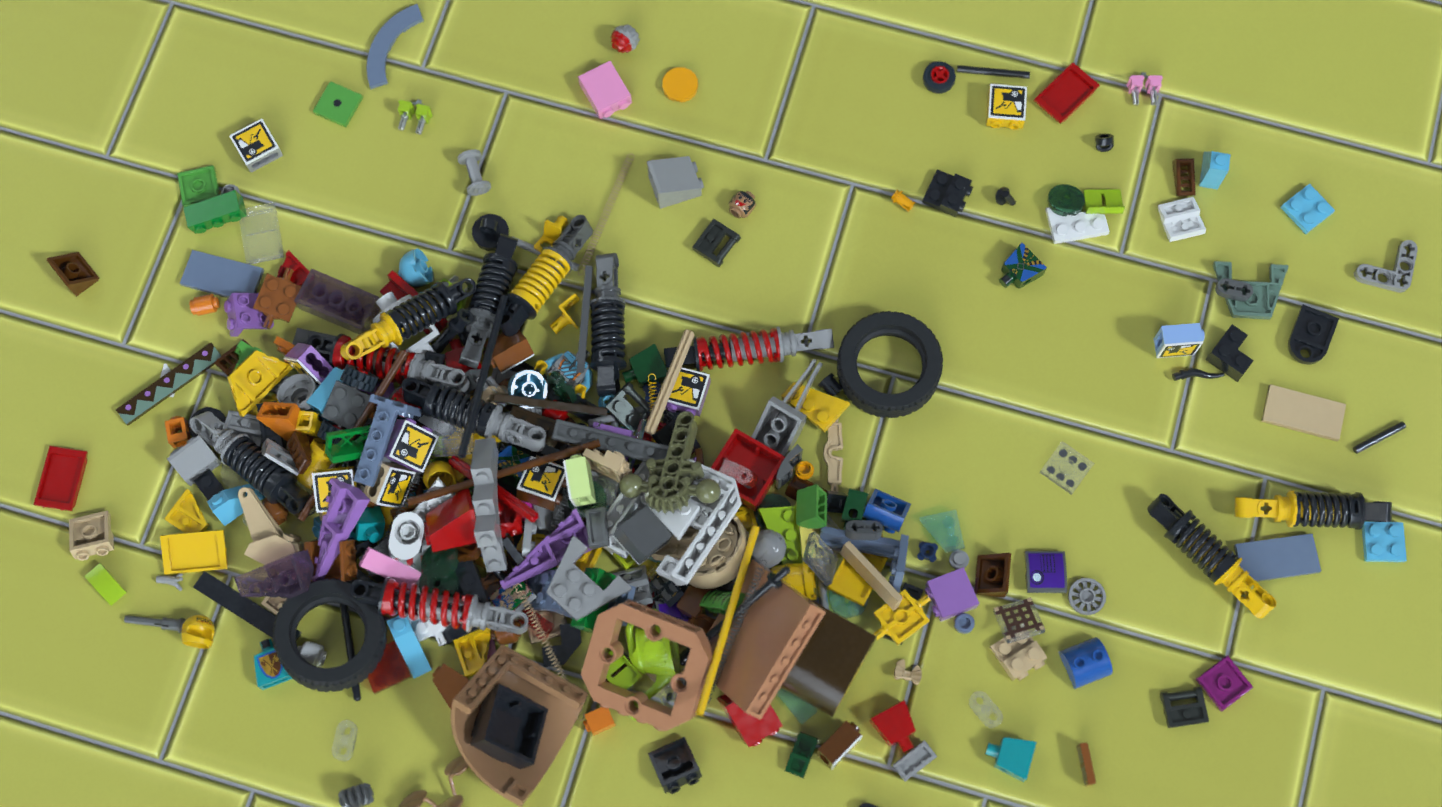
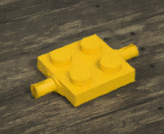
[872,590,931,645]

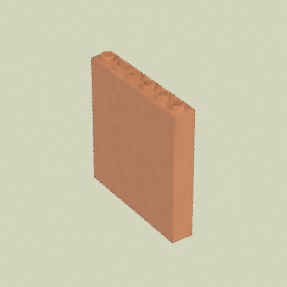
[709,559,826,720]

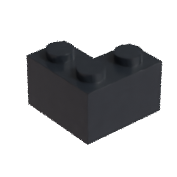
[1206,324,1254,382]

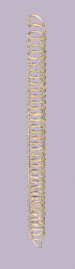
[578,154,634,275]
[515,583,585,721]

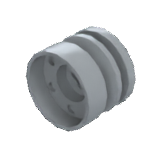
[277,374,320,420]

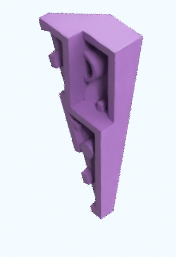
[311,478,370,582]
[500,509,593,590]

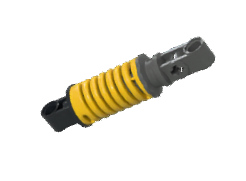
[500,215,593,337]

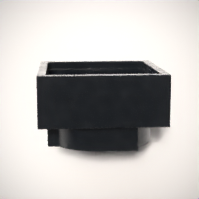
[470,684,548,769]

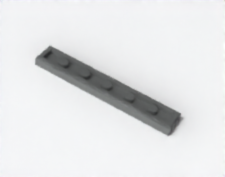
[576,265,593,373]
[552,419,669,462]

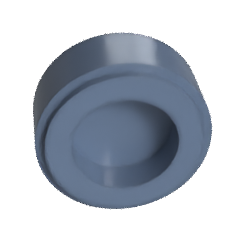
[954,613,975,634]

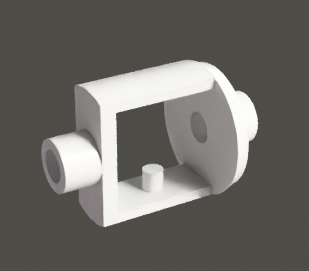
[373,292,441,356]

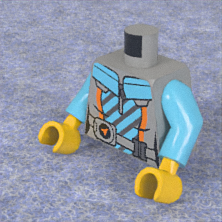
[534,350,593,399]

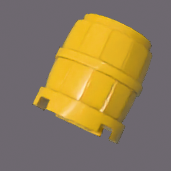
[296,437,344,491]
[770,561,817,600]

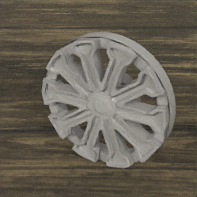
[1068,578,1106,616]

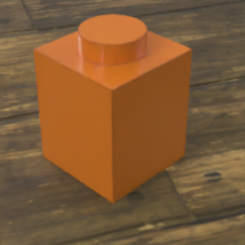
[583,707,616,736]

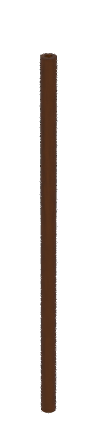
[297,350,409,522]
[407,439,601,506]

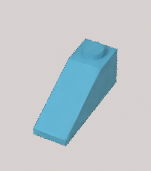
[207,484,266,526]
[386,616,432,679]

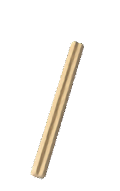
[644,329,694,435]

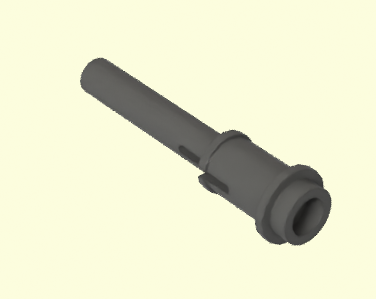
[124,615,186,634]

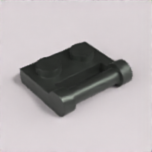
[692,218,741,267]
[604,382,653,432]
[1160,686,1209,729]

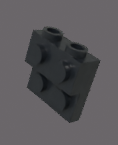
[922,169,973,217]
[648,737,702,794]

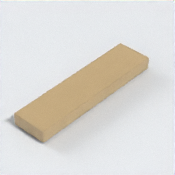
[840,541,903,611]

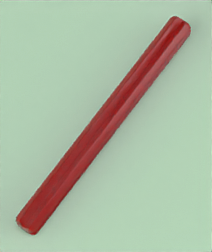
[448,455,539,523]

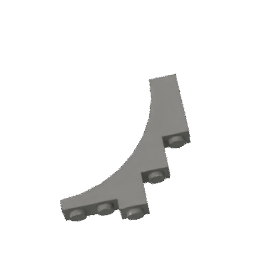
[470,438,507,572]

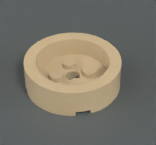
[689,515,749,589]

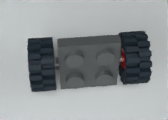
[317,364,379,444]

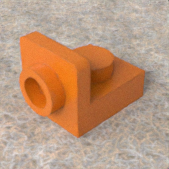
[273,336,295,363]

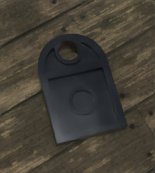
[1288,304,1339,365]

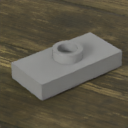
[892,740,937,782]

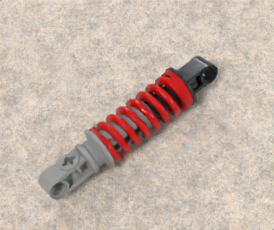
[663,326,834,372]
[307,334,470,392]
[350,577,528,634]

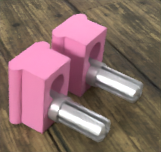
[1126,72,1163,106]

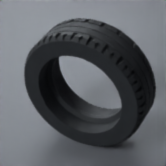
[837,311,943,418]
[272,578,387,692]

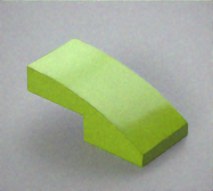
[84,563,127,606]

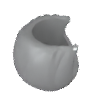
[752,529,786,568]

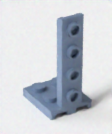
[353,394,423,487]
[819,527,909,593]

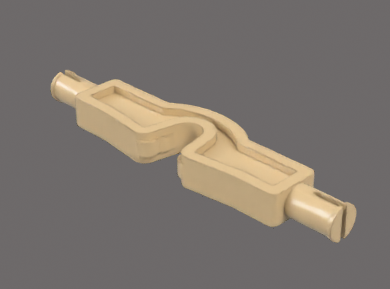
[823,418,843,492]

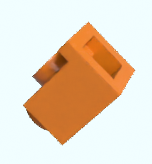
[165,416,191,448]

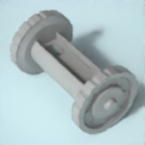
[457,149,491,196]

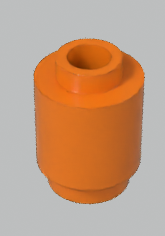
[189,294,220,316]

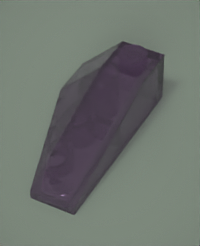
[234,550,314,598]

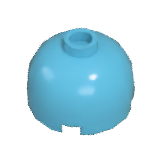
[398,248,434,287]
[508,370,548,408]

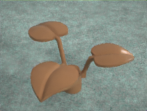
[399,756,469,807]

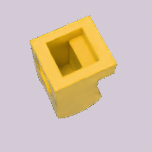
[295,411,322,437]

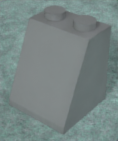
[647,156,704,209]

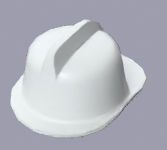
[389,512,424,560]

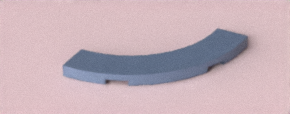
[367,4,424,89]

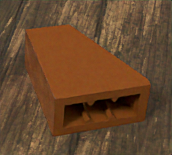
[432,663,470,709]

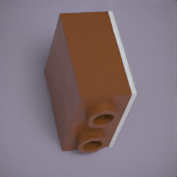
[483,330,535,374]

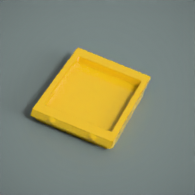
[160,530,228,575]
[828,552,888,606]

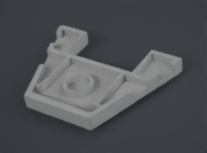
[546,536,632,621]

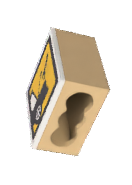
[363,461,416,508]

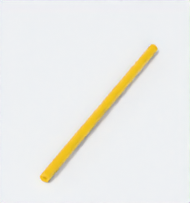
[696,526,760,716]

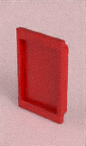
[1034,62,1100,124]
[33,446,88,511]

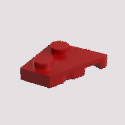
[277,250,314,287]

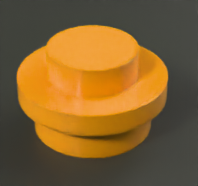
[795,461,814,480]

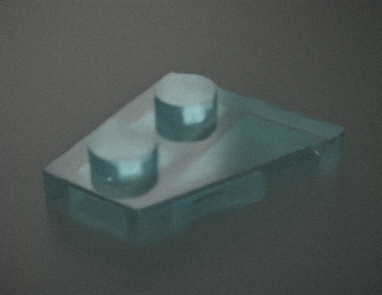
[919,510,965,553]

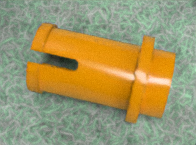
[891,190,915,212]

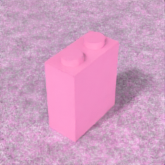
[578,61,632,119]

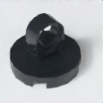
[472,214,509,251]

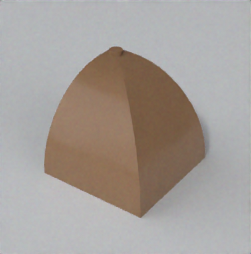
[451,644,589,807]

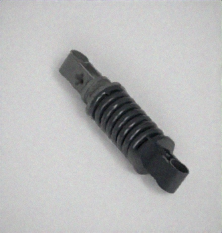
[458,233,518,369]
[590,253,627,397]

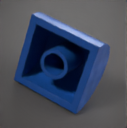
[863,489,911,534]
[1058,637,1113,689]

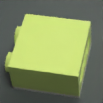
[563,455,596,507]

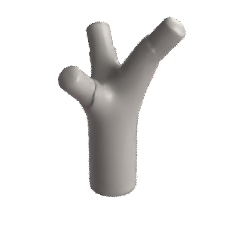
[156,573,183,591]

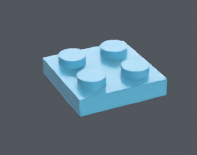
[1280,184,1335,234]
[1362,522,1407,562]

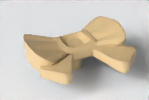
[894,659,922,685]

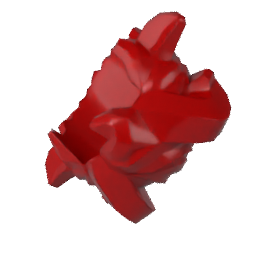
[498,499,524,539]

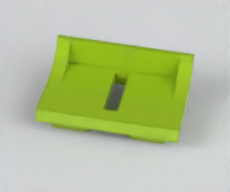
[1083,189,1125,214]
[606,650,642,690]

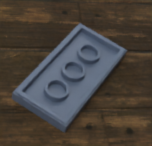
[180,250,264,298]
[1234,533,1322,582]

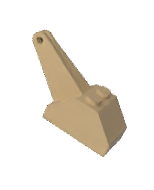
[238,487,306,581]

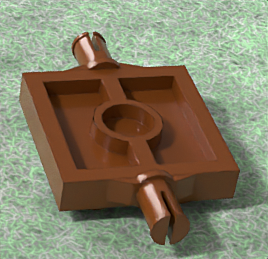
[253,267,303,329]

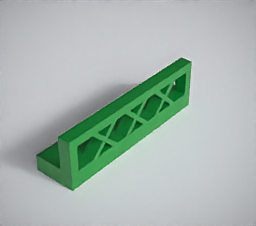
[325,421,396,464]

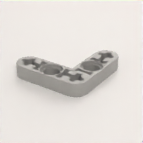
[1354,240,1418,293]

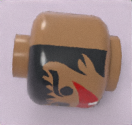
[729,191,756,218]

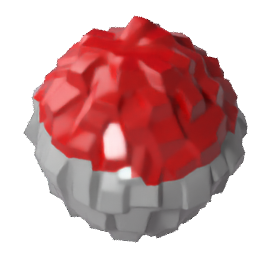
[611,24,640,53]

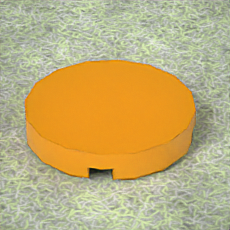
[662,67,698,102]

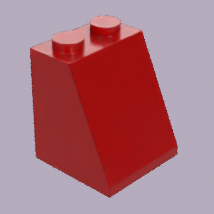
[424,488,477,552]
[716,693,783,747]

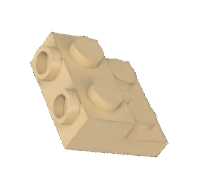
[583,448,632,483]
[69,510,114,561]
[990,625,1048,681]

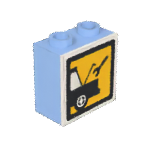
[1154,323,1205,358]

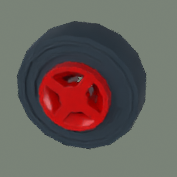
[923,61,956,94]

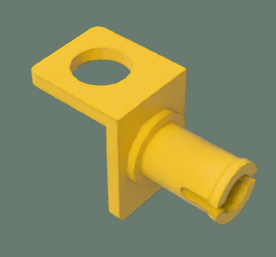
[534,216,568,253]
[549,293,580,334]

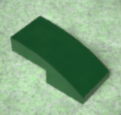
[785,731,818,778]

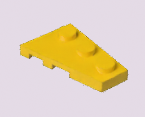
[781,382,850,433]

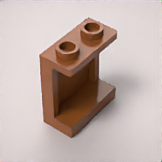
[304,539,357,582]

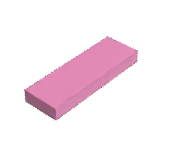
[359,547,422,590]

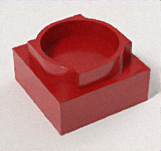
[711,428,785,512]

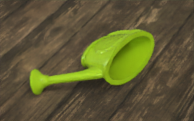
[625,609,680,721]

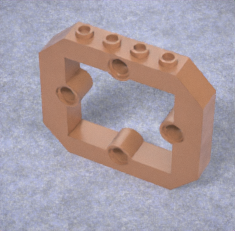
[581,600,714,731]

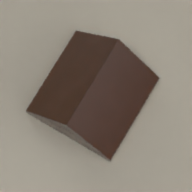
[46,252,100,297]
[974,553,1011,598]

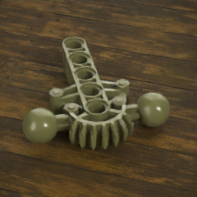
[620,411,721,514]

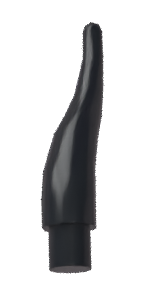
[1172,368,1225,381]

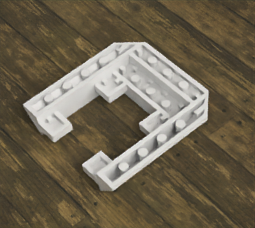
[603,459,742,586]

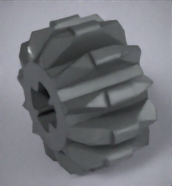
[338,783,374,807]

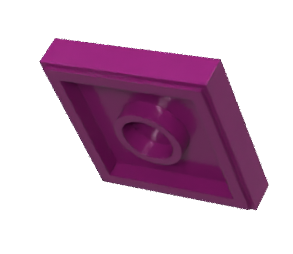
[1195,655,1253,712]

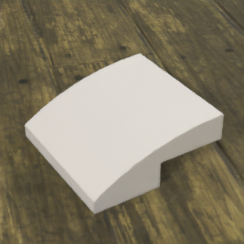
[1158,197,1206,242]

